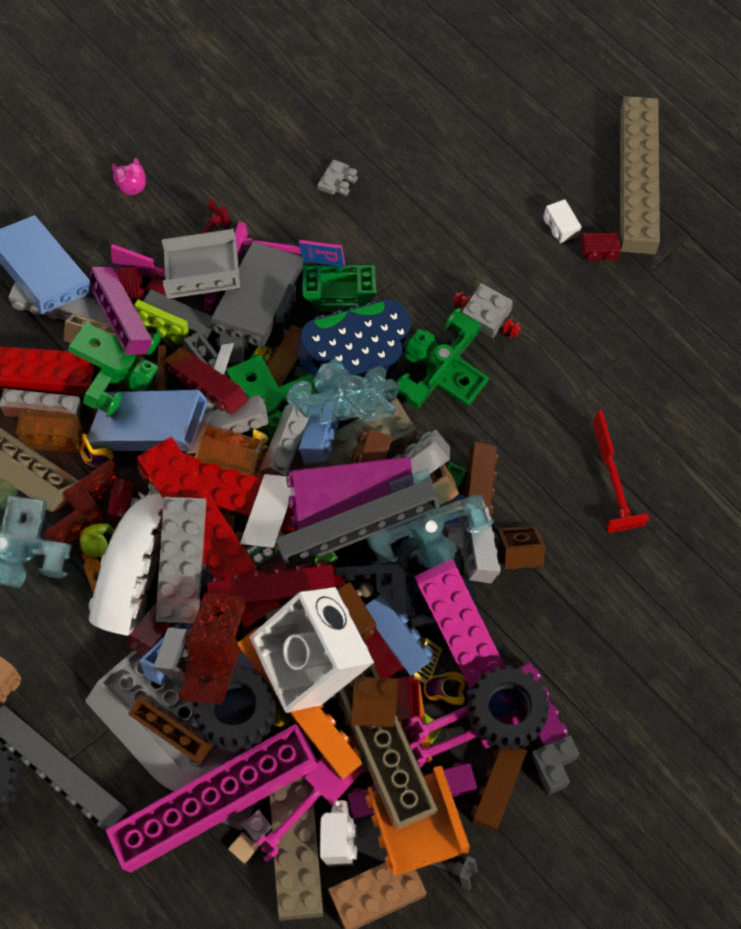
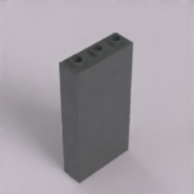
[211,241,304,347]

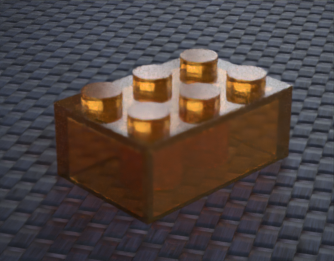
[16,410,84,453]
[195,424,263,475]

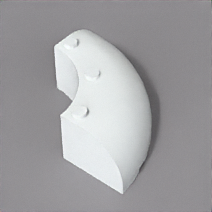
[89,493,164,635]

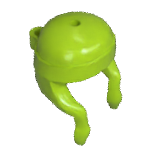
[80,523,115,558]

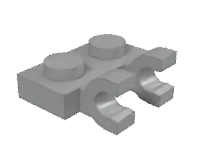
[317,160,358,197]

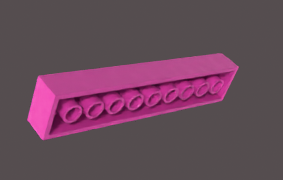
[106,724,320,873]

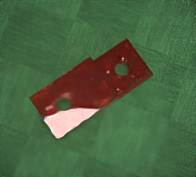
[43,459,120,554]
[179,593,247,705]

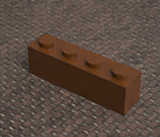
[266,325,303,388]
[463,442,499,516]
[128,696,213,762]
[470,746,527,833]

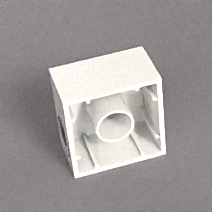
[249,588,374,713]

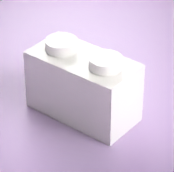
[543,200,581,243]

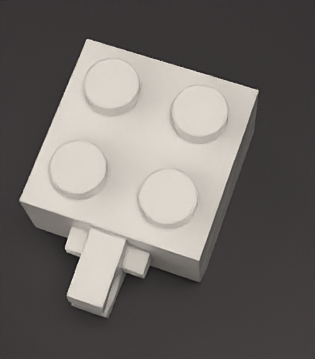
[320,800,357,866]

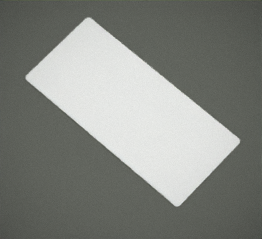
[241,474,291,548]

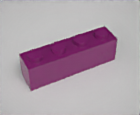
[515,663,568,748]

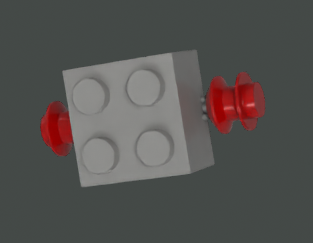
[453,283,521,338]

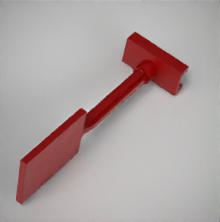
[592,410,649,533]

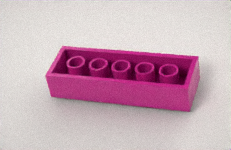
[415,559,505,688]

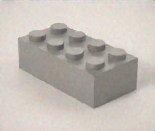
[393,429,450,485]

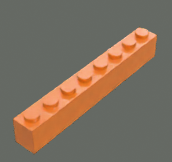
[237,628,363,780]

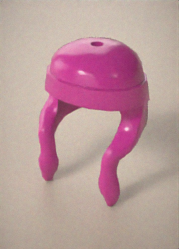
[112,158,146,195]

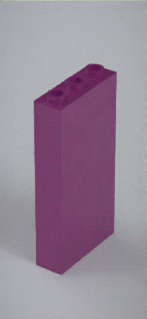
[286,457,413,531]

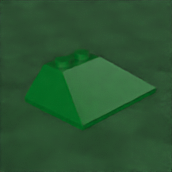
[303,265,376,313]

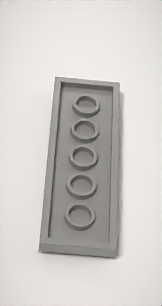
[156,497,206,624]

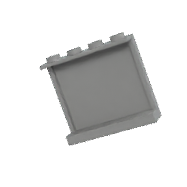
[162,229,240,299]

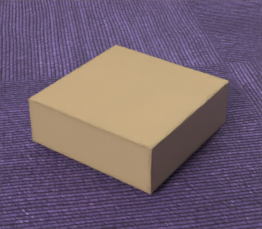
[228,833,259,864]

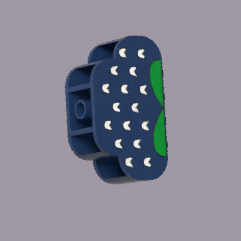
[297,300,411,390]

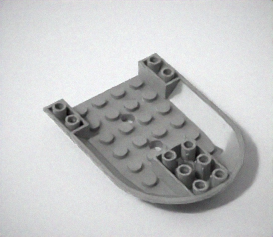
[85,624,261,792]

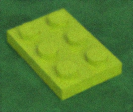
[134,300,189,346]

